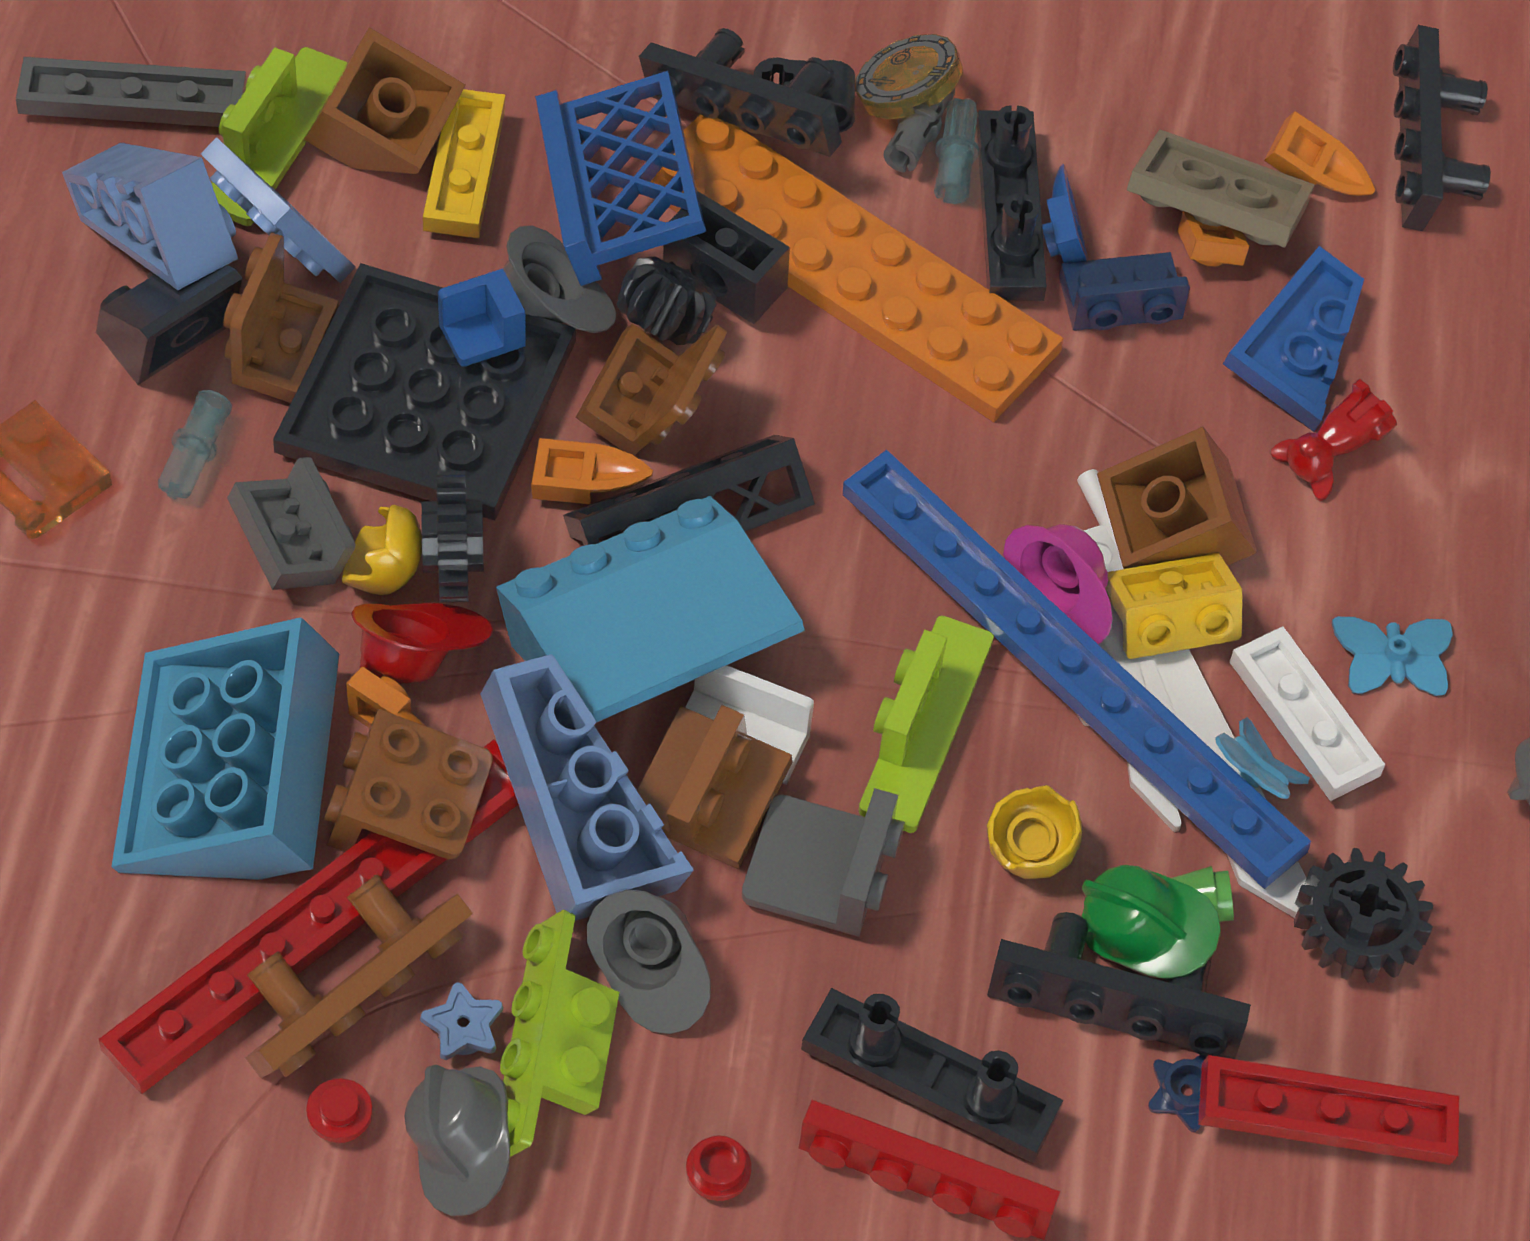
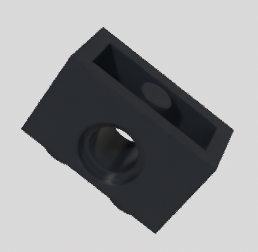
[663,191,790,324]

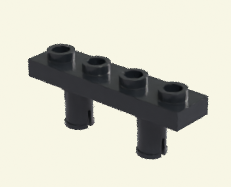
[1393,24,1491,231]
[639,28,842,157]
[977,105,1047,301]
[987,912,1251,1059]
[801,988,1063,1163]

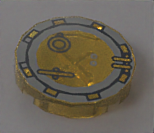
[855,34,963,119]

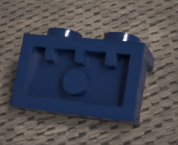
[1059,252,1190,331]

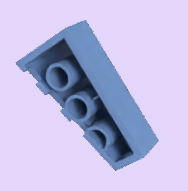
[62,143,238,290]
[480,654,694,921]

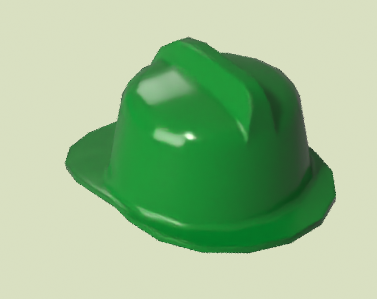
[1082,865,1221,980]

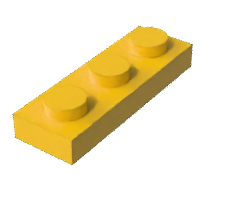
[423,89,505,238]

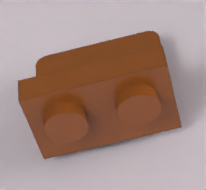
[224,233,339,403]
[575,323,727,455]
[324,709,493,859]

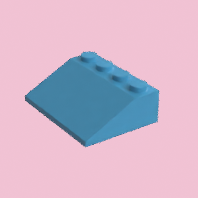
[496,496,805,722]
[111,617,340,880]

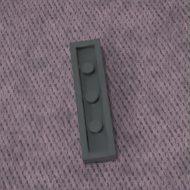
[16,57,247,127]

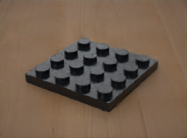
[273,263,576,521]

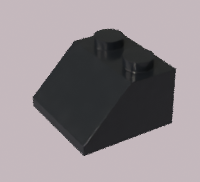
[96,265,243,385]

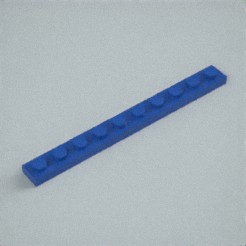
[843,450,1311,889]

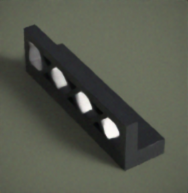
[563,435,815,545]

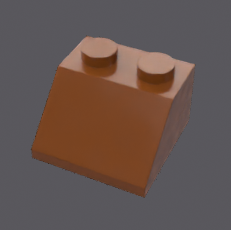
[304,27,466,174]
[1097,427,1257,569]

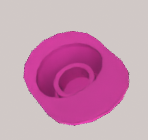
[1003,524,1112,644]

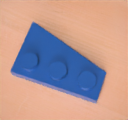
[1223,246,1364,432]

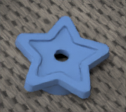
[420,982,504,1060]

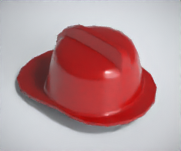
[351,603,493,684]

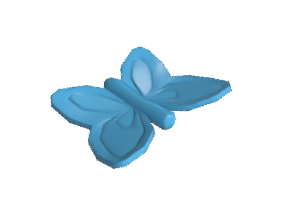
[1332,616,1453,696]
[1215,717,1310,799]

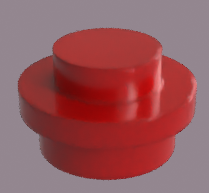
[306,1078,373,1143]
[686,1135,752,1201]

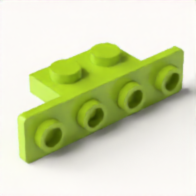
[211,47,347,226]
[858,616,994,833]
[500,909,620,1157]

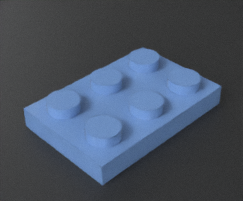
[201,137,356,283]

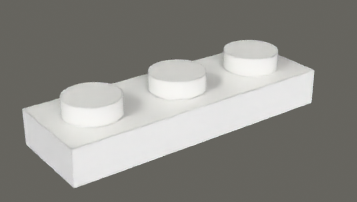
[1230,626,1385,801]

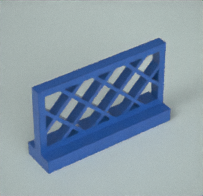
[535,71,706,286]

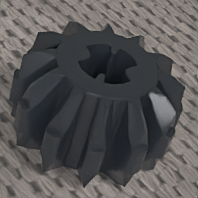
[617,257,717,345]

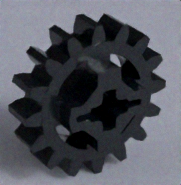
[421,471,484,602]
[1293,848,1433,983]

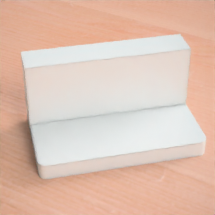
[685,665,814,785]

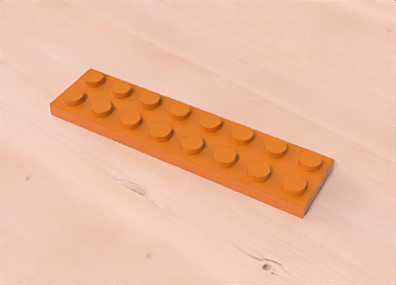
[650,114,1064,422]

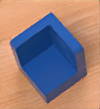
[438,268,526,366]

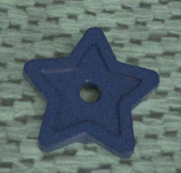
[1148,1055,1207,1132]

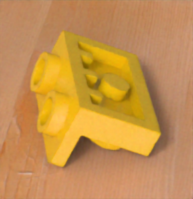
[1105,553,1242,659]

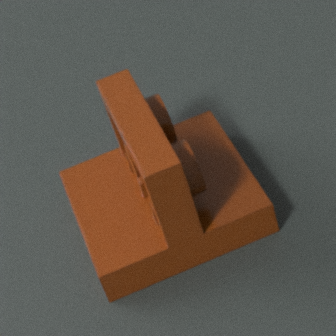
[637,705,793,869]

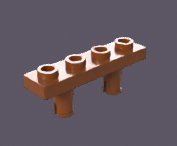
[245,874,473,1078]

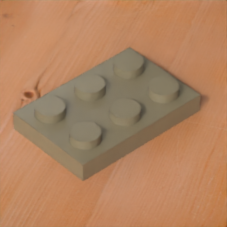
[1127,129,1315,247]

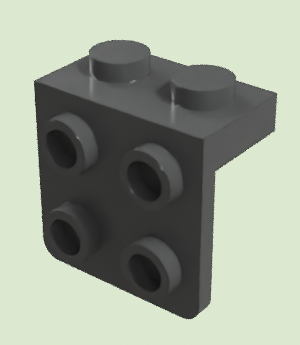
[742,788,905,937]

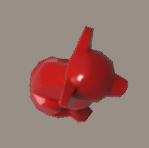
[1271,379,1397,501]

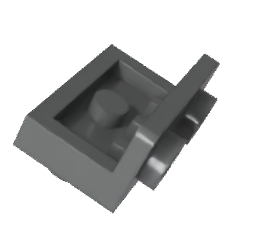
[227,457,355,590]

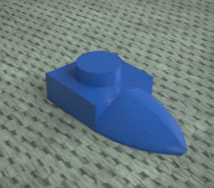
[1042,164,1088,263]

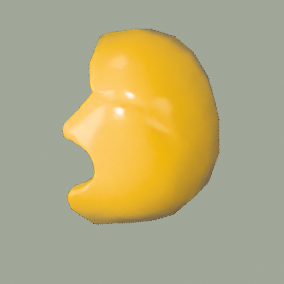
[342,505,422,595]
[987,785,1082,879]

